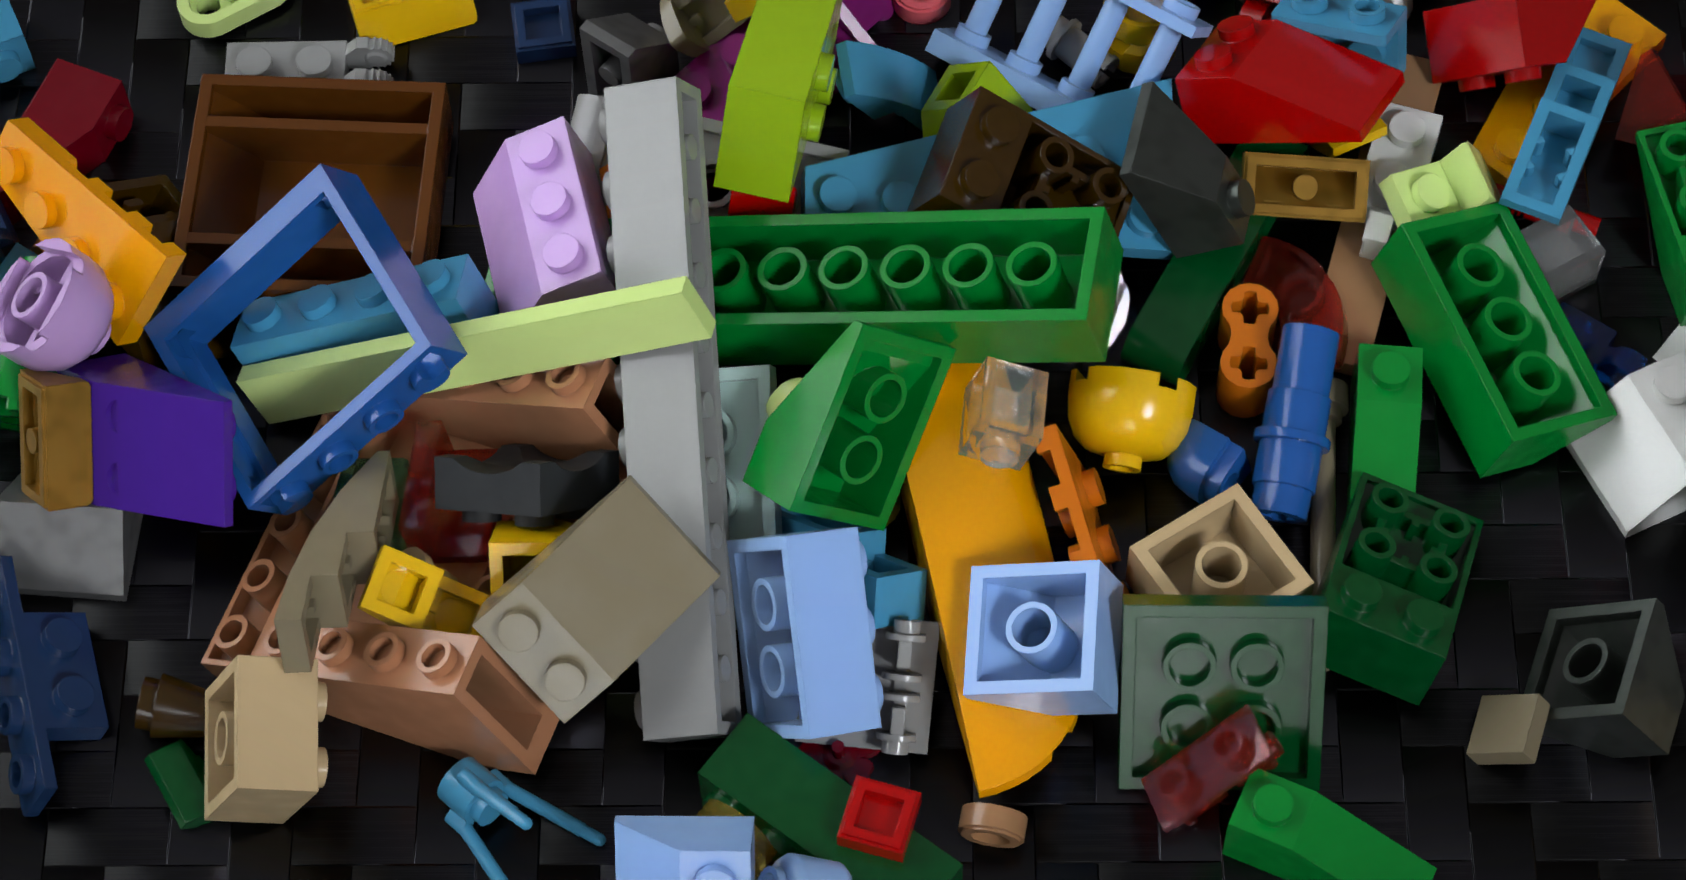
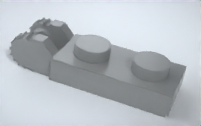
[225,37,395,81]

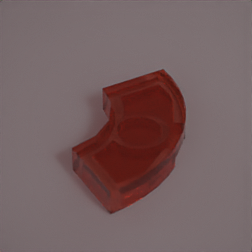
[1243,236,1348,370]

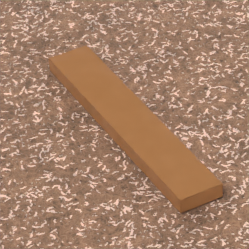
[1314,54,1441,376]

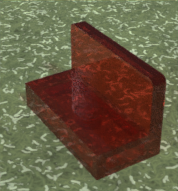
[398,420,499,564]

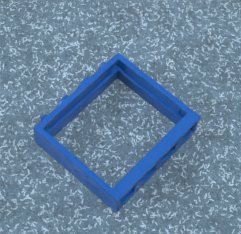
[144,164,467,515]

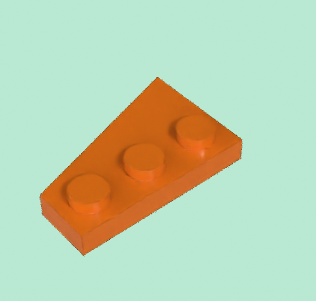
[1031,423,1130,594]

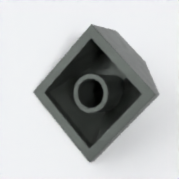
[1119,81,1255,258]
[1524,598,1685,758]

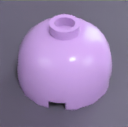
[0,238,114,371]

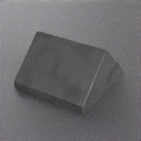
[0,473,143,601]

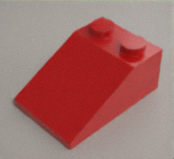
[1175,15,1405,144]

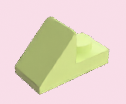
[1378,141,1501,227]

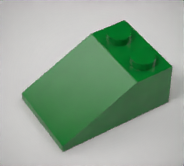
[742,320,957,531]

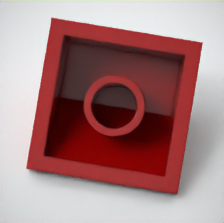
[1423,0,1596,92]

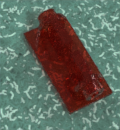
[1141,704,1284,833]

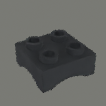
[434,443,620,527]

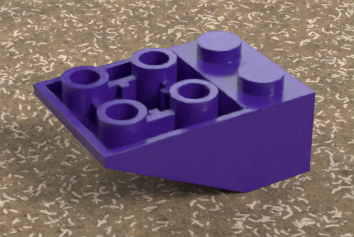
[57,353,237,528]

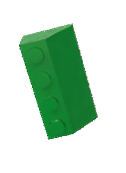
[1371,202,1618,478]

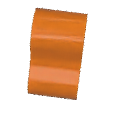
[1215,283,1279,418]

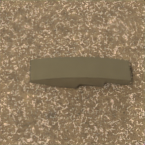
[274,450,399,673]

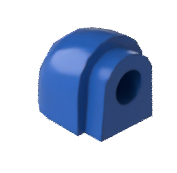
[1167,419,1252,505]

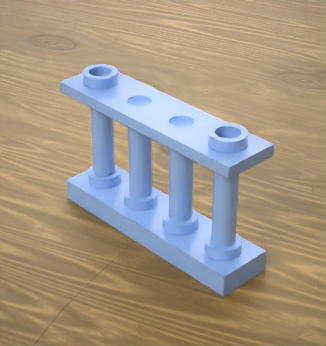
[925,0,1214,110]

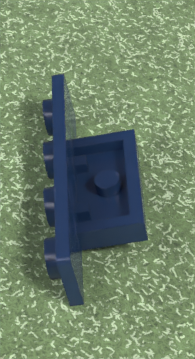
[0,556,109,817]

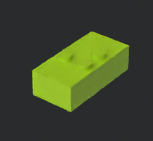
[713,0,843,203]

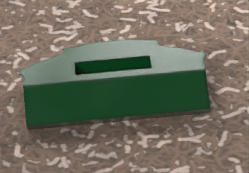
[144,738,211,829]

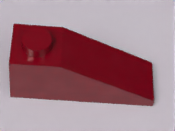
[0,58,134,225]

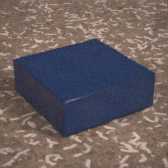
[510,0,578,64]

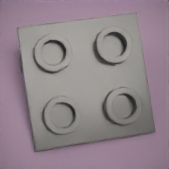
[795,619,939,755]

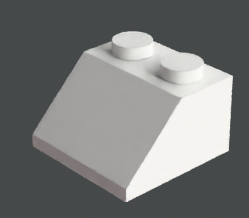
[1566,350,1686,538]

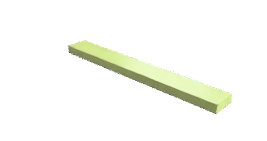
[236,276,716,424]

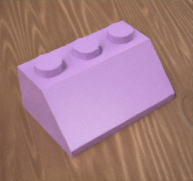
[473,116,616,313]

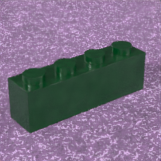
[698,713,963,880]

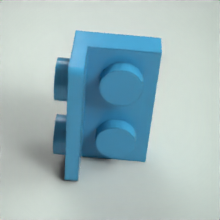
[1271,0,1407,73]

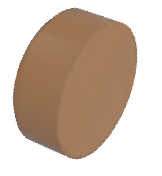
[958,802,1028,848]

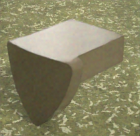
[660,0,751,57]

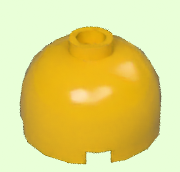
[1068,365,1197,473]

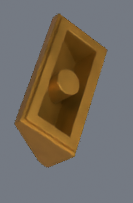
[1241,152,1371,223]
[18,368,93,512]

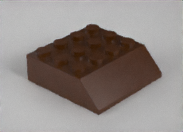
[168,74,454,324]

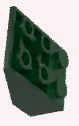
[1315,472,1484,706]

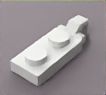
[1359,103,1443,260]

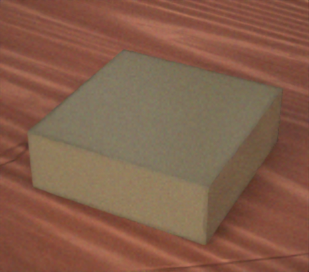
[1466,694,1550,765]

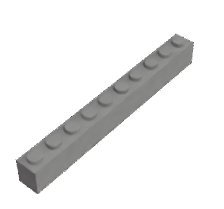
[599,76,742,743]

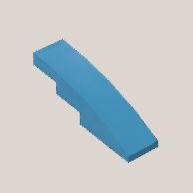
[1499,27,1632,225]

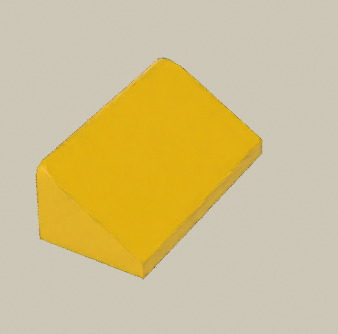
[348,0,478,45]

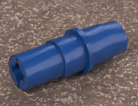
[1251,323,1340,524]

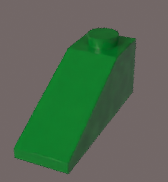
[1346,343,1423,513]
[1222,766,1437,880]

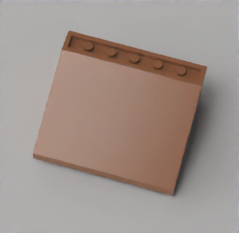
[201,358,627,775]

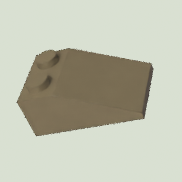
[472,474,721,724]

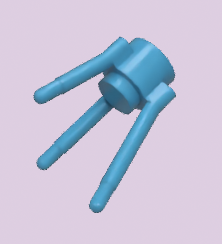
[437,757,606,880]

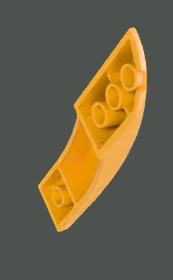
[900,363,1078,799]

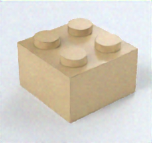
[1125,483,1315,596]
[204,655,328,824]

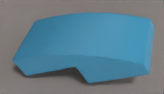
[835,40,938,130]

